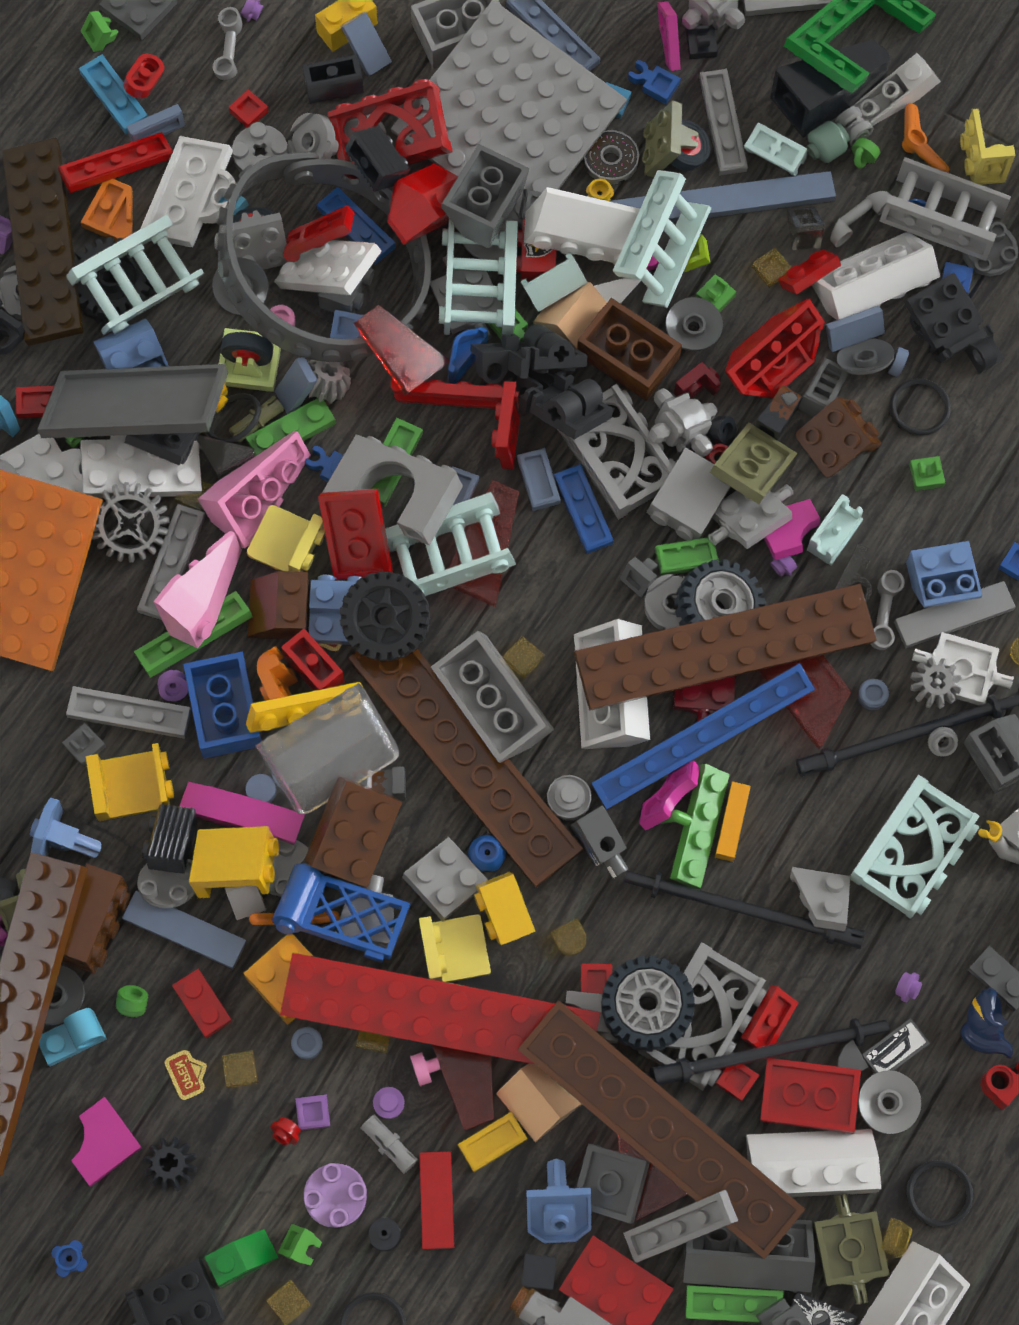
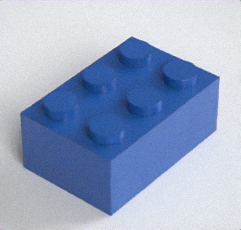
[183,651,263,759]

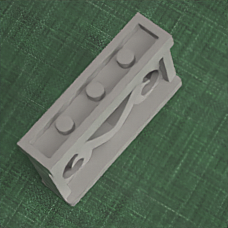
[557,384,676,520]
[638,942,767,1091]

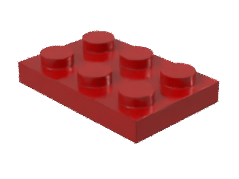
[318,489,393,580]
[760,1058,861,1134]
[558,1236,673,1325]

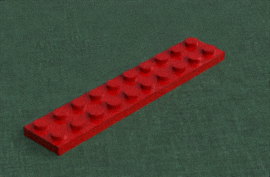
[280,953,601,1064]

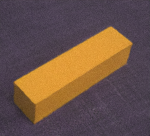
[715,782,751,862]

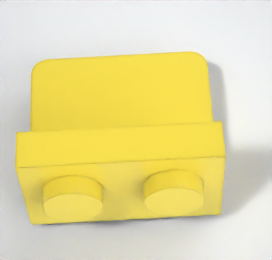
[247,505,325,572]

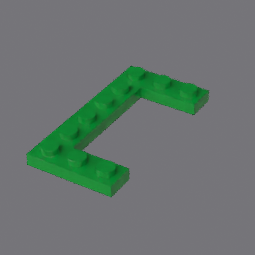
[784,0,936,94]

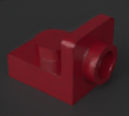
[674,362,721,398]

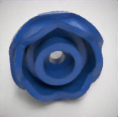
[468,835,507,872]

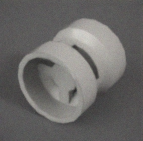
[835,106,874,146]

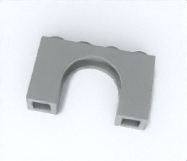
[322,434,463,546]

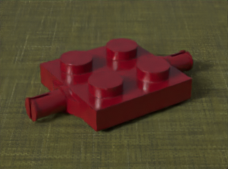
[673,676,735,722]

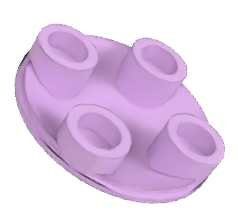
[304,1163,367,1228]

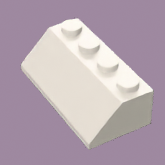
[524,187,640,265]
[812,232,940,320]
[574,619,650,749]
[746,1129,881,1197]
[859,1241,970,1325]

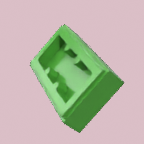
[655,537,719,576]

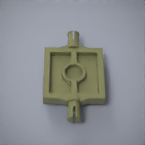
[813,1194,890,1305]

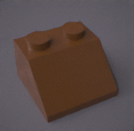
[248,571,310,639]

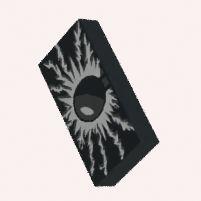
[791,1292,857,1325]

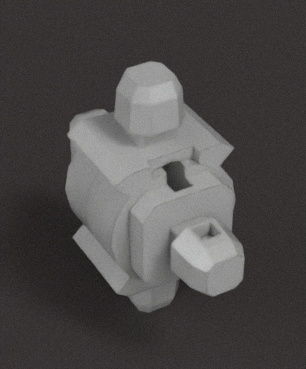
[682,0,745,30]
[648,388,718,457]

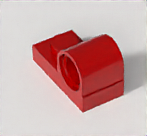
[980,1062,1019,1110]

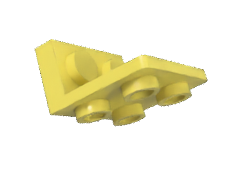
[960,109,1015,185]
[419,914,491,982]

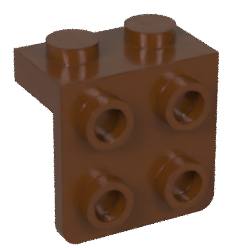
[796,397,882,477]

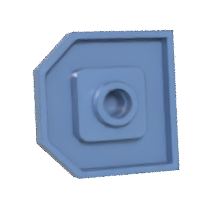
[30,798,102,858]
[526,1159,591,1243]

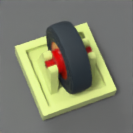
[219,328,281,392]

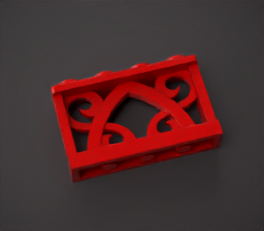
[328,79,453,179]

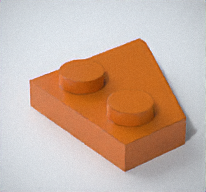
[80,179,133,242]

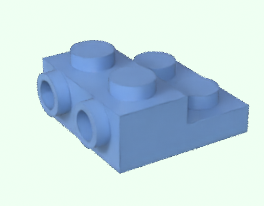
[309,575,364,645]

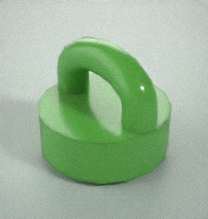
[851,138,880,169]
[116,985,148,1017]

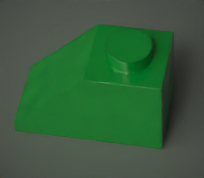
[204,1229,279,1289]

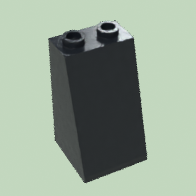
[770,39,891,138]

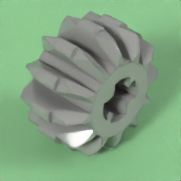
[308,359,351,404]
[910,657,962,709]

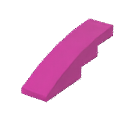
[180,782,305,845]

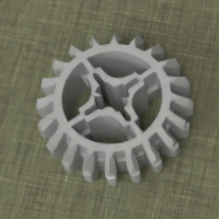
[92,482,169,562]

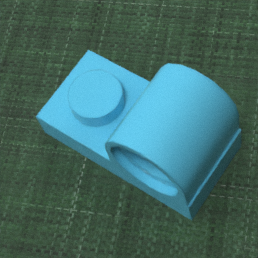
[39,1008,107,1067]

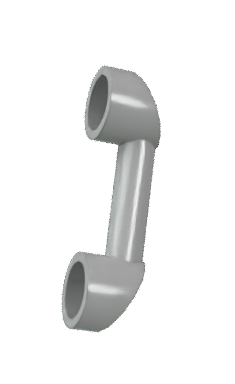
[213,7,243,80]
[830,191,891,247]
[870,570,905,650]

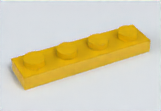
[246,682,365,733]

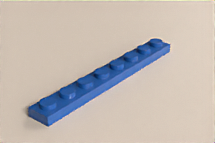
[591,663,815,809]

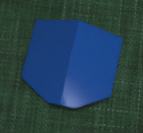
[448,327,488,384]

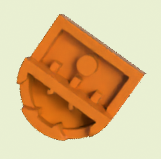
[257,647,298,701]

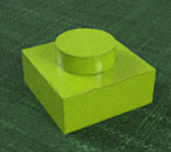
[684,234,710,272]

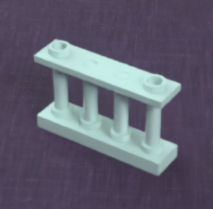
[613,170,711,308]
[66,214,204,335]
[439,218,518,336]
[385,492,516,596]

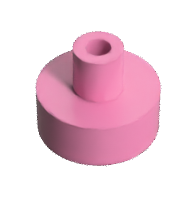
[410,1052,441,1086]

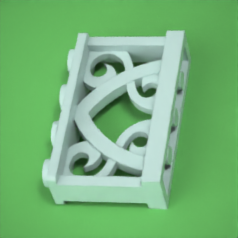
[850,774,979,919]

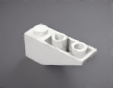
[851,53,941,126]

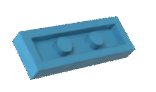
[79,54,148,134]

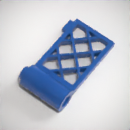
[272,864,410,963]

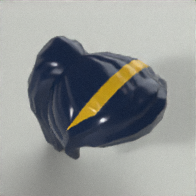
[960,987,1013,1059]

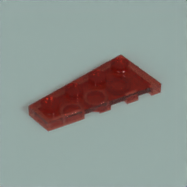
[448,480,519,607]

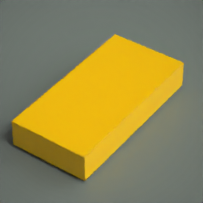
[458,1112,528,1173]

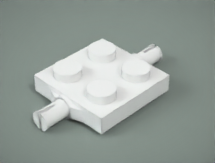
[912,632,1014,706]

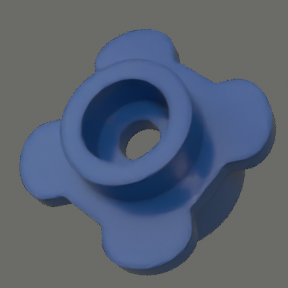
[51,1240,87,1277]

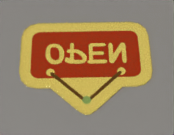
[165,1050,207,1100]

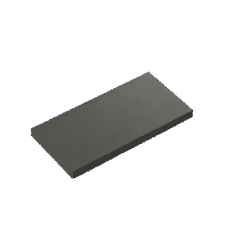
[37,364,228,438]

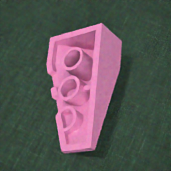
[198,431,311,548]
[154,531,242,648]

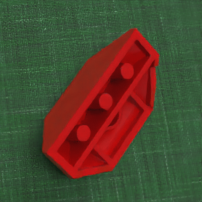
[387,164,458,244]
[725,299,825,398]

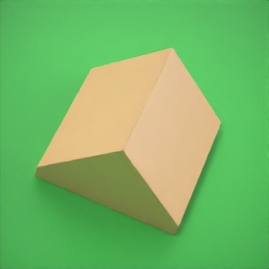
[533,282,607,349]
[496,1063,582,1143]

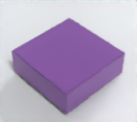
[295,1094,330,1131]

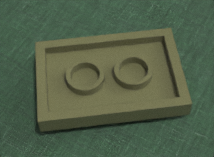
[710,422,797,504]

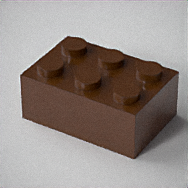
[577,298,682,401]
[304,775,402,888]
[62,864,131,974]

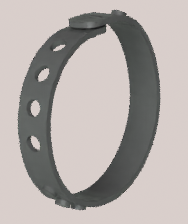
[215,152,431,362]

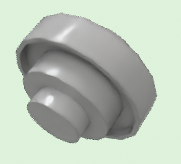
[547,775,591,821]

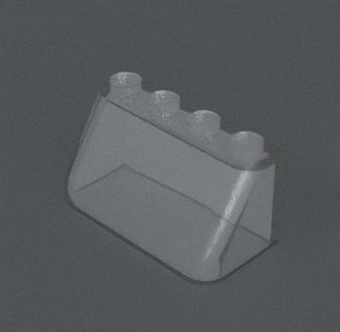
[255,683,399,814]

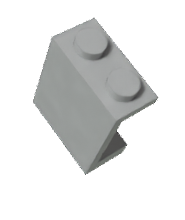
[646,447,730,541]

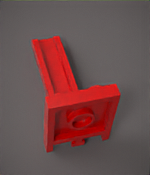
[391,378,521,470]

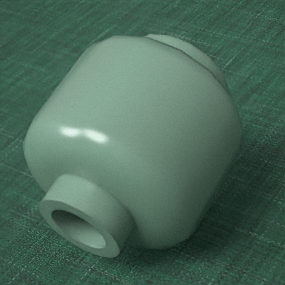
[806,121,850,163]

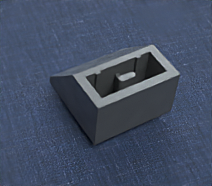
[963,714,1019,794]

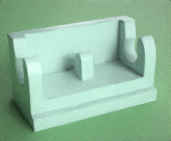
[744,123,807,176]
[521,253,588,312]
[807,494,863,566]

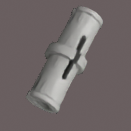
[360,1114,418,1174]

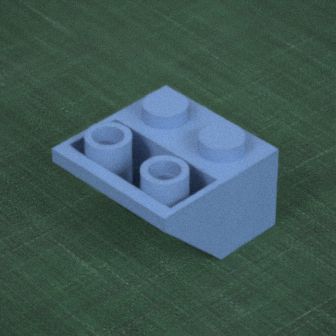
[93,319,169,369]
[906,541,983,608]

